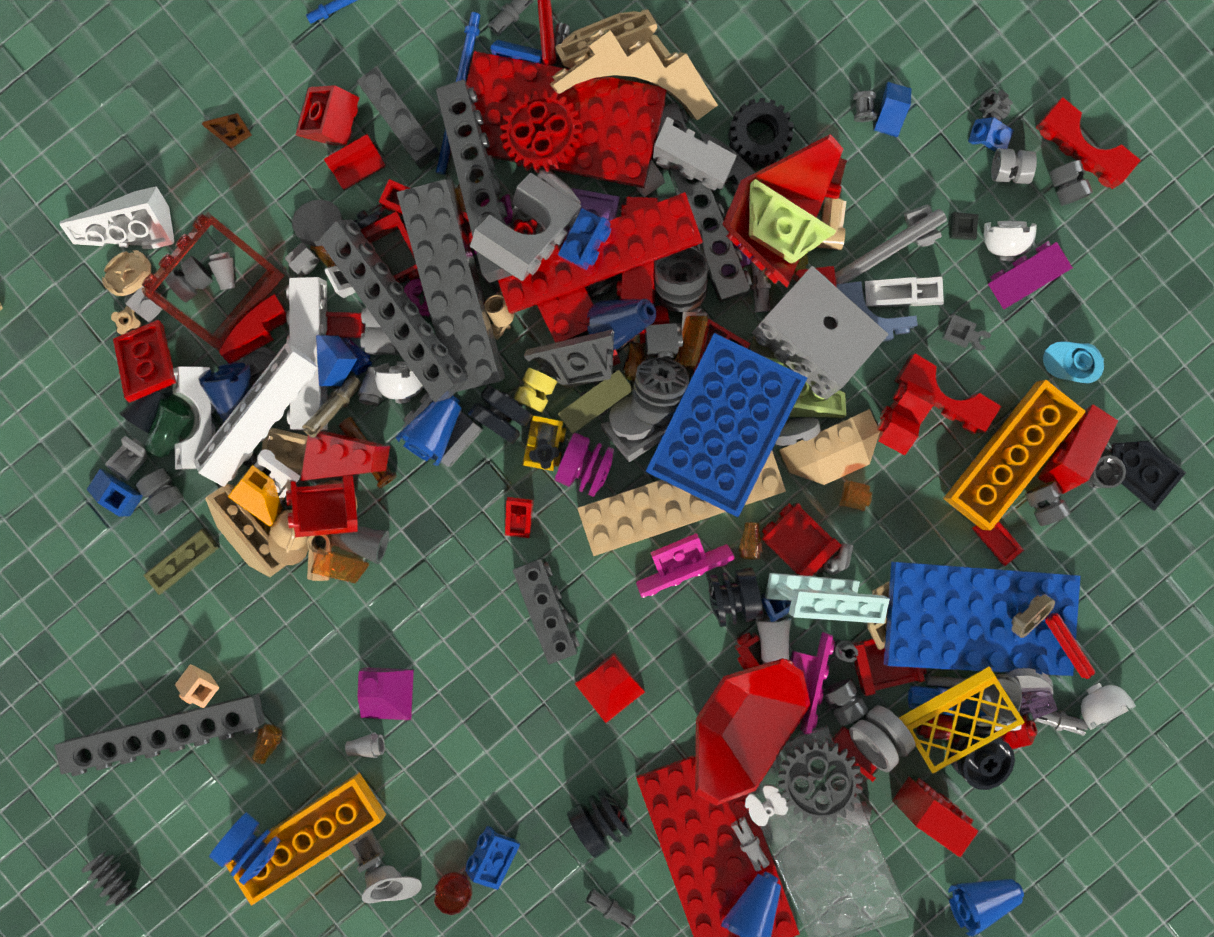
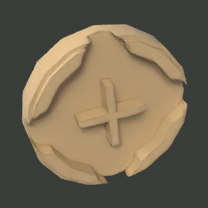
[102,250,151,296]

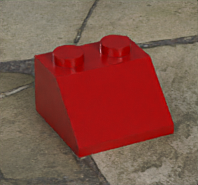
[295,85,360,146]

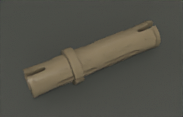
[302,376,362,437]

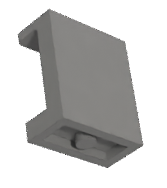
[402,392,483,468]

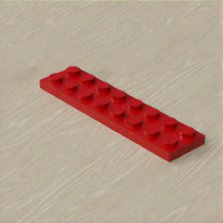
[498,192,703,314]

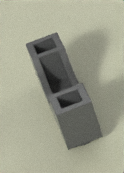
[356,66,440,169]

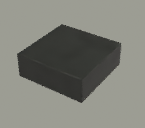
[950,212,979,241]

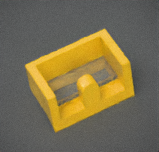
[522,416,566,471]

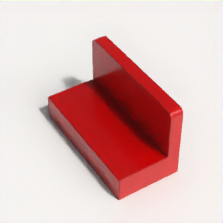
[324,134,386,190]
[828,726,877,782]

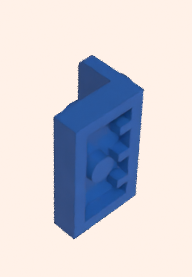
[558,208,611,270]
[465,826,520,890]

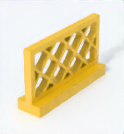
[899,666,1025,774]

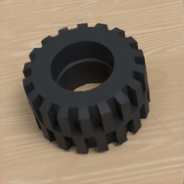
[728,98,794,168]

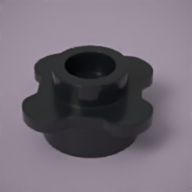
[529,439,560,469]

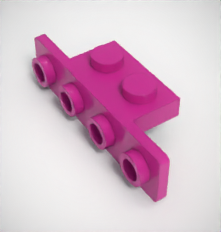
[636,533,735,598]
[790,632,835,735]

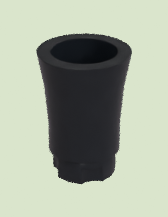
[119,386,173,434]

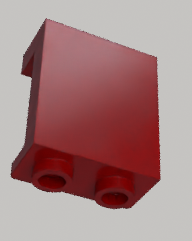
[286,475,358,538]
[760,503,842,576]
[852,638,927,696]

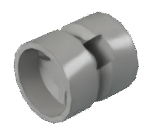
[991,148,1037,184]

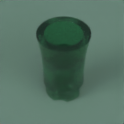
[144,399,194,457]

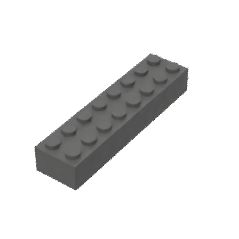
[397,179,505,392]

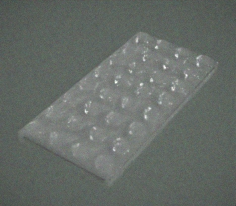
[747,725,909,937]

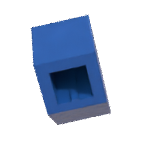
[87,468,143,517]

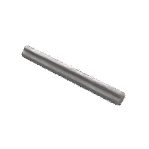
[835,209,947,284]

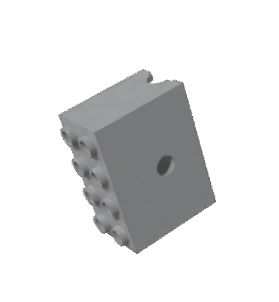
[752,266,889,400]

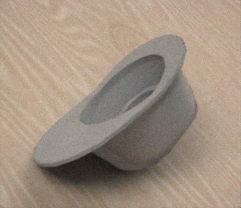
[362,865,422,903]

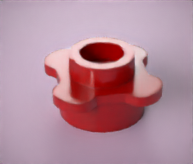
[513,219,538,235]

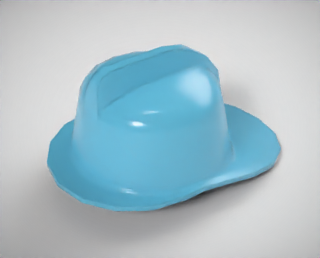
[1043,341,1104,383]

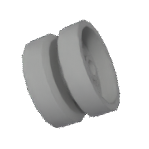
[849,705,916,772]

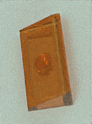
[676,316,708,369]
[311,548,369,584]

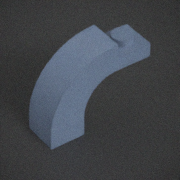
[836,281,918,342]

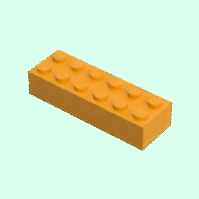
[943,380,1086,530]
[226,772,386,906]

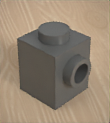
[645,323,683,360]

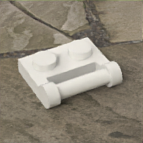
[239,449,301,502]

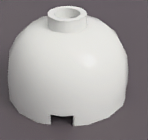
[984,221,1037,261]
[374,361,423,403]
[1081,683,1136,730]

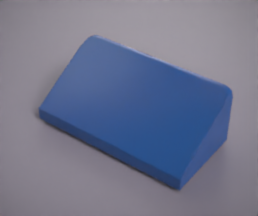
[491,40,543,64]

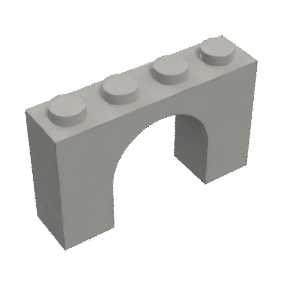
[470,172,581,281]

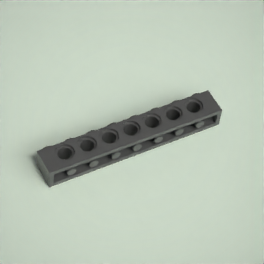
[436,79,512,283]
[656,102,752,303]
[319,219,468,402]
[54,693,266,776]

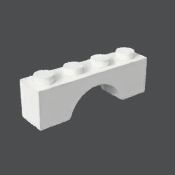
[173,367,215,469]

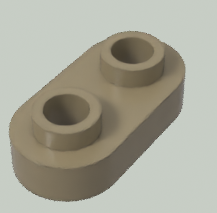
[1011,594,1055,638]

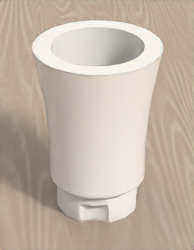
[756,616,791,664]

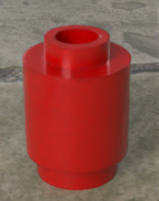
[917,714,956,740]

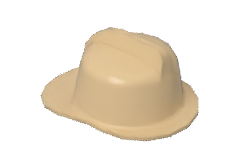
[268,509,309,565]

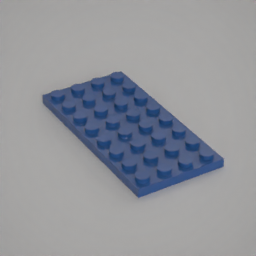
[884,561,1081,676]

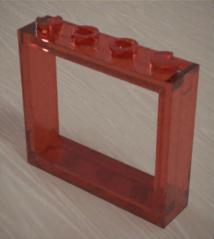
[141,212,285,351]

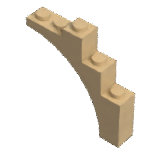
[550,29,718,120]

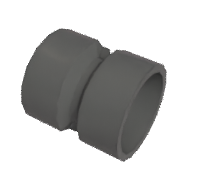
[1049,160,1093,206]
[164,256,214,303]
[1084,455,1126,489]
[136,468,184,515]
[1025,481,1071,526]
[823,678,869,726]

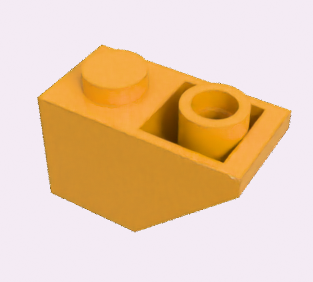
[228,465,283,526]

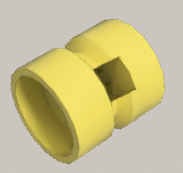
[513,367,557,413]

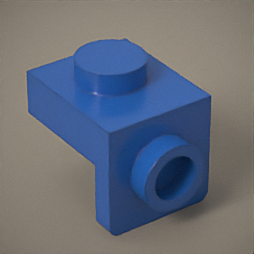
[968,117,1014,152]

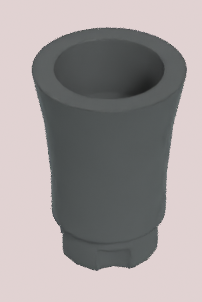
[331,526,389,564]

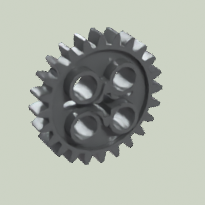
[778,739,863,825]

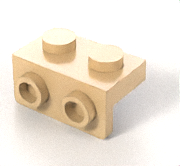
[262,427,308,475]

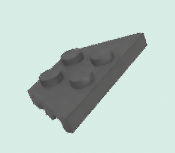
[524,329,614,388]

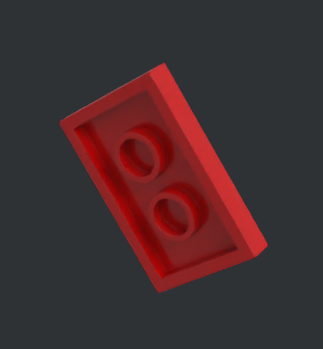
[113,320,176,403]

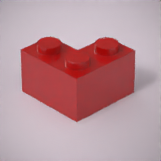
[877,380,935,456]

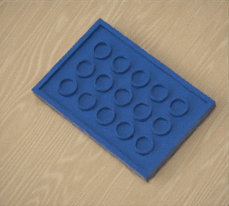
[646,333,807,517]

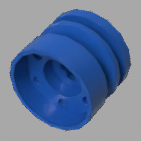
[209,812,281,885]

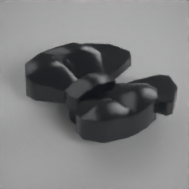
[353,204,385,229]

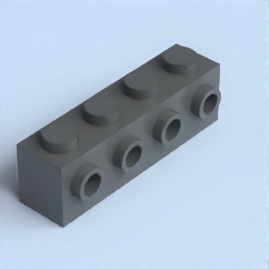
[513,558,580,665]

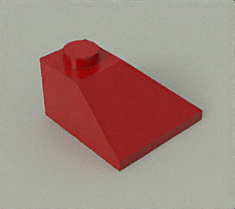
[575,652,645,723]

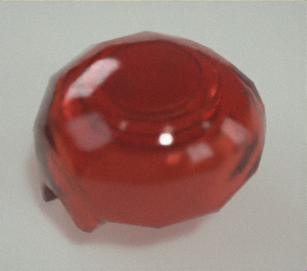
[434,871,473,915]

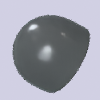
[977,674,1022,722]

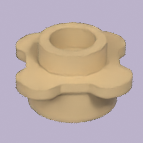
[111,306,141,335]

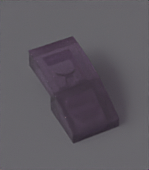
[1013,690,1058,720]

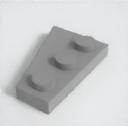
[600,422,669,462]

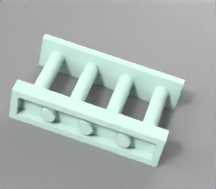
[765,573,890,624]

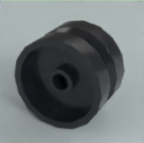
[468,384,533,444]
[948,723,1015,790]

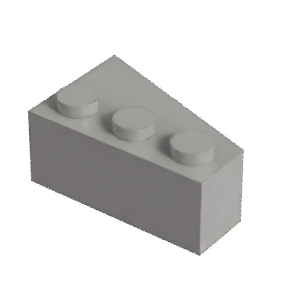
[653,117,737,190]

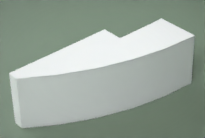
[865,277,944,307]

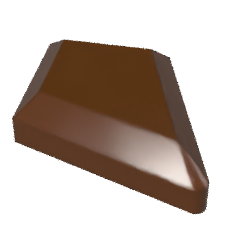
[202,113,252,149]

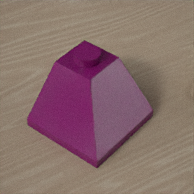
[357,667,414,720]

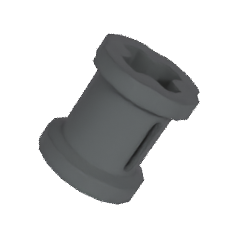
[853,91,877,122]

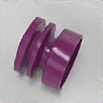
[554,432,614,497]

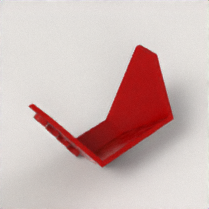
[722,134,843,288]
[695,658,811,806]

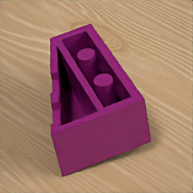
[988,241,1073,309]

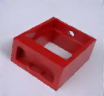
[361,211,420,283]

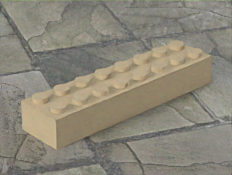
[577,451,786,556]

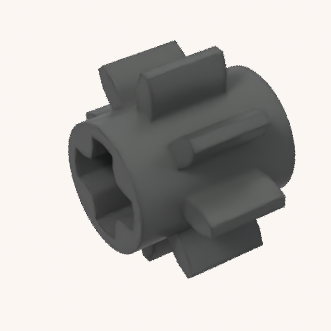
[979,89,1013,121]

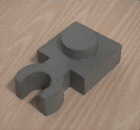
[942,314,991,351]

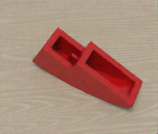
[219,294,287,363]

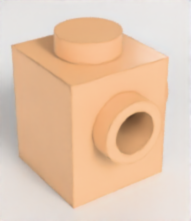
[175,664,219,708]

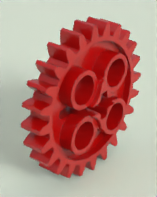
[500,90,583,173]

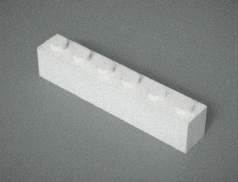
[286,277,328,430]
[194,342,317,487]

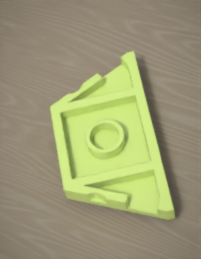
[749,179,836,264]

